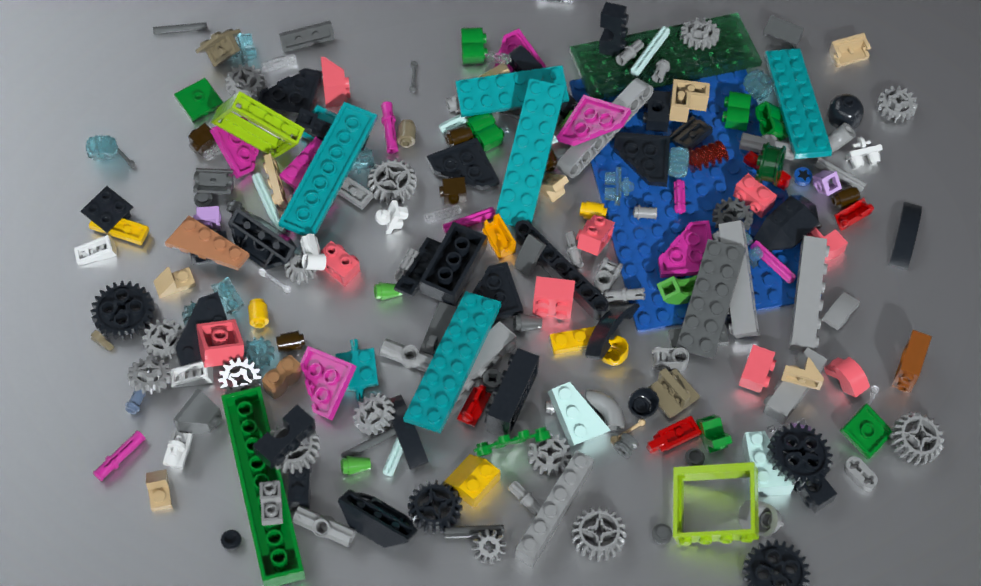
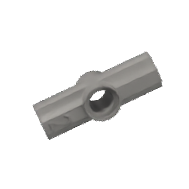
[739,133,794,161]
[380,338,433,372]
[293,505,356,547]

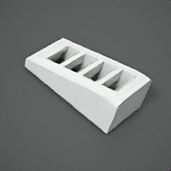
[74,235,118,266]
[171,361,214,388]

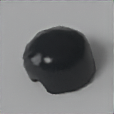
[628,387,659,419]

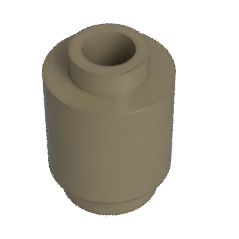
[397,119,416,147]

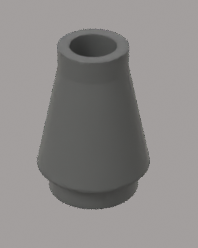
[513,313,542,333]

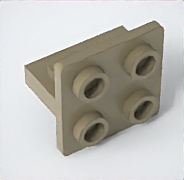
[195,28,241,67]
[648,368,700,419]

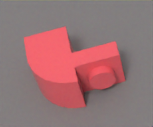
[807,228,848,260]
[824,357,870,398]

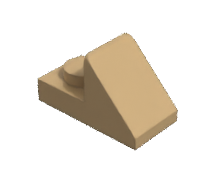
[540,173,569,202]
[153,267,196,299]
[781,357,824,390]
[146,469,172,512]

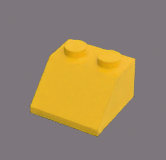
[445,454,501,508]

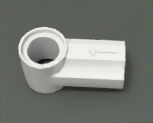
[300,234,326,271]

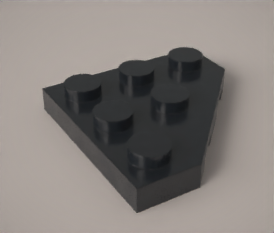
[257,68,323,117]
[614,132,670,187]
[427,138,499,191]
[472,262,524,321]
[174,292,228,367]

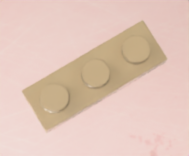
[263,153,288,210]

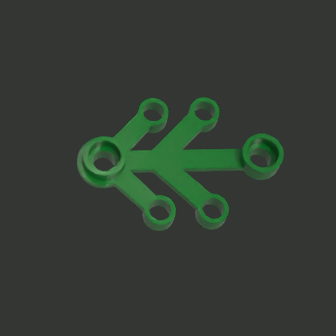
[473,427,551,457]

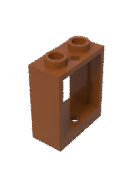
[892,330,932,392]

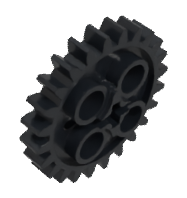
[90,281,155,340]
[767,423,833,487]
[742,539,811,586]

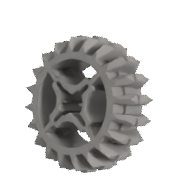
[367,158,417,206]
[889,412,945,465]
[270,423,321,474]
[571,506,627,561]

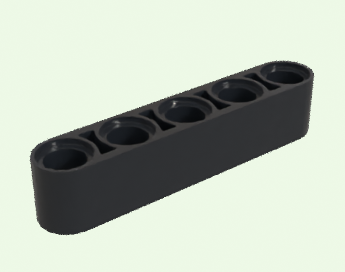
[505,45,578,119]

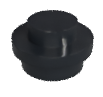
[221,530,242,550]

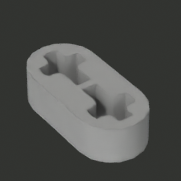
[844,456,878,491]

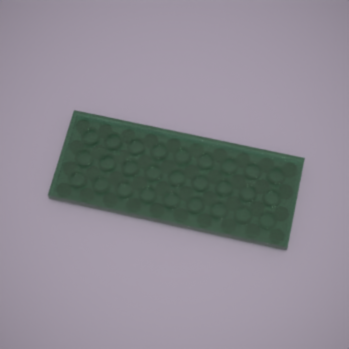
[569,13,762,99]

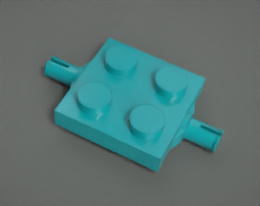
[335,339,379,402]

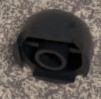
[826,94,864,129]

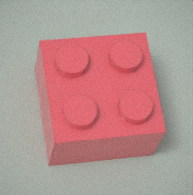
[532,276,575,320]

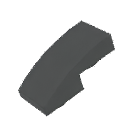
[514,234,546,277]

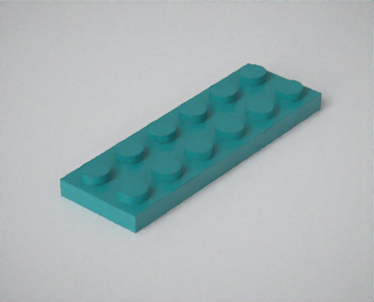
[455,65,569,117]

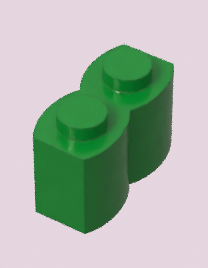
[461,28,487,65]
[722,91,751,131]
[755,101,788,141]
[466,113,505,152]

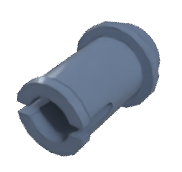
[125,389,146,414]

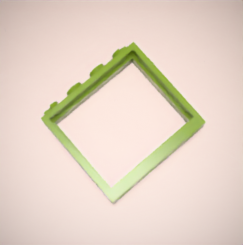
[211,91,305,158]
[673,462,759,546]

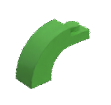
[657,275,697,305]

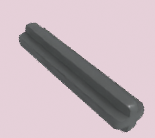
[444,525,505,539]

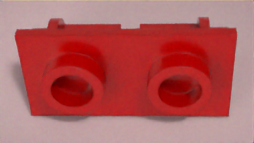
[834,198,874,231]
[457,385,492,427]

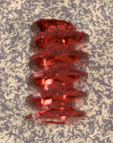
[687,140,729,173]

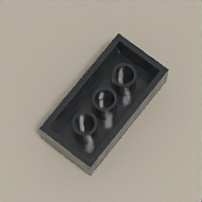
[419,221,488,306]
[484,348,540,436]

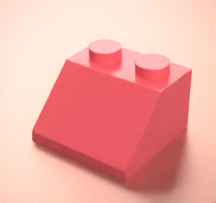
[321,57,350,108]
[196,319,244,368]

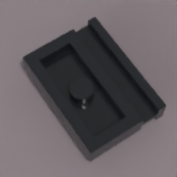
[670,116,713,153]

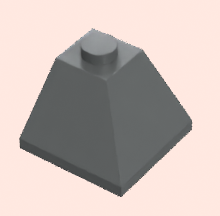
[173,389,222,435]

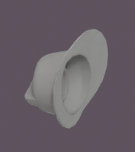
[738,500,784,537]

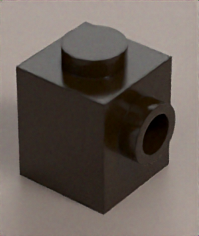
[188,123,217,157]
[439,177,467,205]

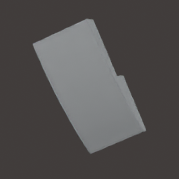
[822,292,860,330]
[259,480,283,526]

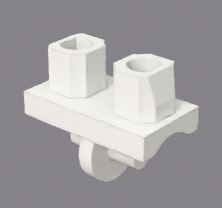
[845,137,883,169]
[375,200,408,234]
[163,430,193,469]

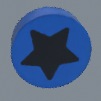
[793,167,813,186]

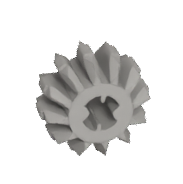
[284,252,317,285]
[471,529,507,564]

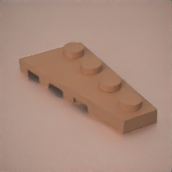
[165,216,250,270]

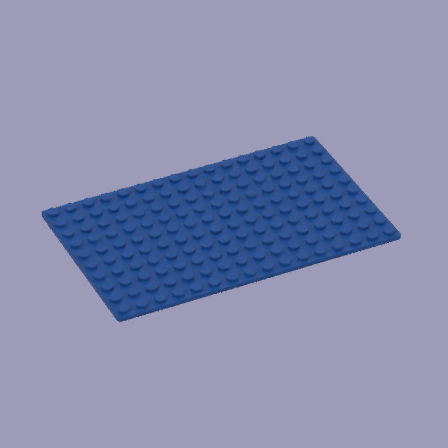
[569,53,802,332]

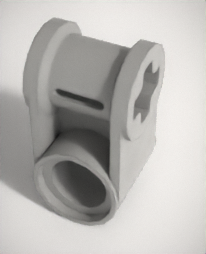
[594,256,623,294]
[651,347,689,372]

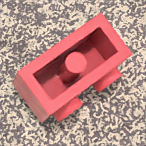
[733,173,777,218]
[576,214,615,256]
[321,241,360,286]
[738,344,777,394]

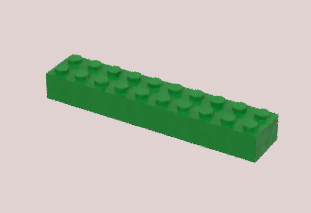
[221,387,306,586]

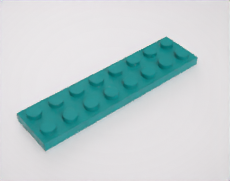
[765,48,832,159]
[495,78,566,227]
[278,102,378,236]
[403,291,502,434]

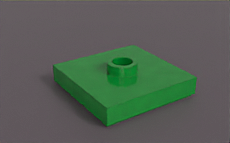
[174,78,224,122]
[839,403,892,460]

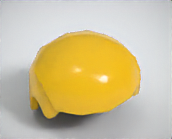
[602,335,629,366]

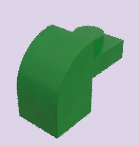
[696,414,733,453]

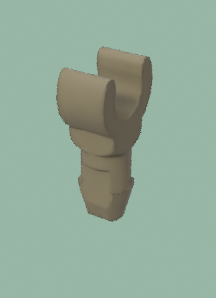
[90,329,115,351]

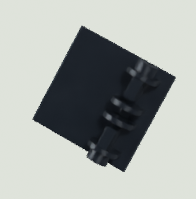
[80,186,134,233]

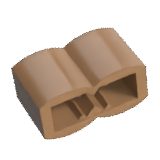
[262,355,302,399]

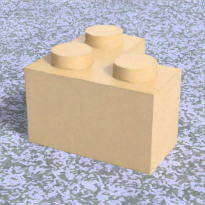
[669,79,710,123]

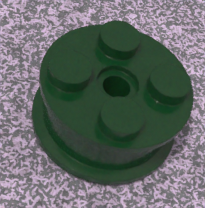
[755,142,786,186]

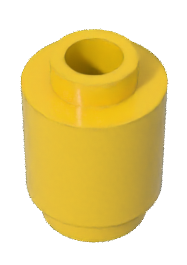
[579,201,607,220]
[248,298,269,328]

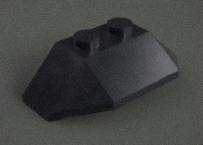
[752,195,819,252]
[228,207,297,270]
[338,489,418,548]

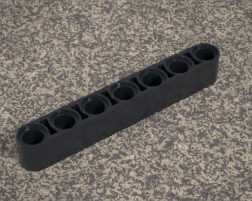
[514,220,609,320]

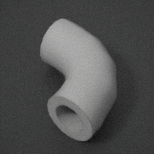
[816,123,856,158]
[585,390,625,432]

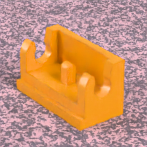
[482,213,516,260]

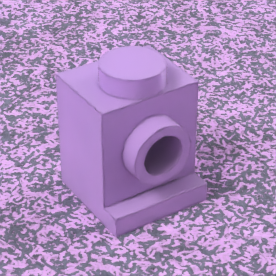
[812,170,842,196]
[193,206,222,231]

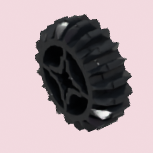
[407,480,463,535]

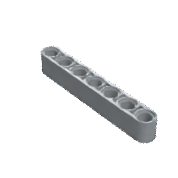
[557,78,653,178]

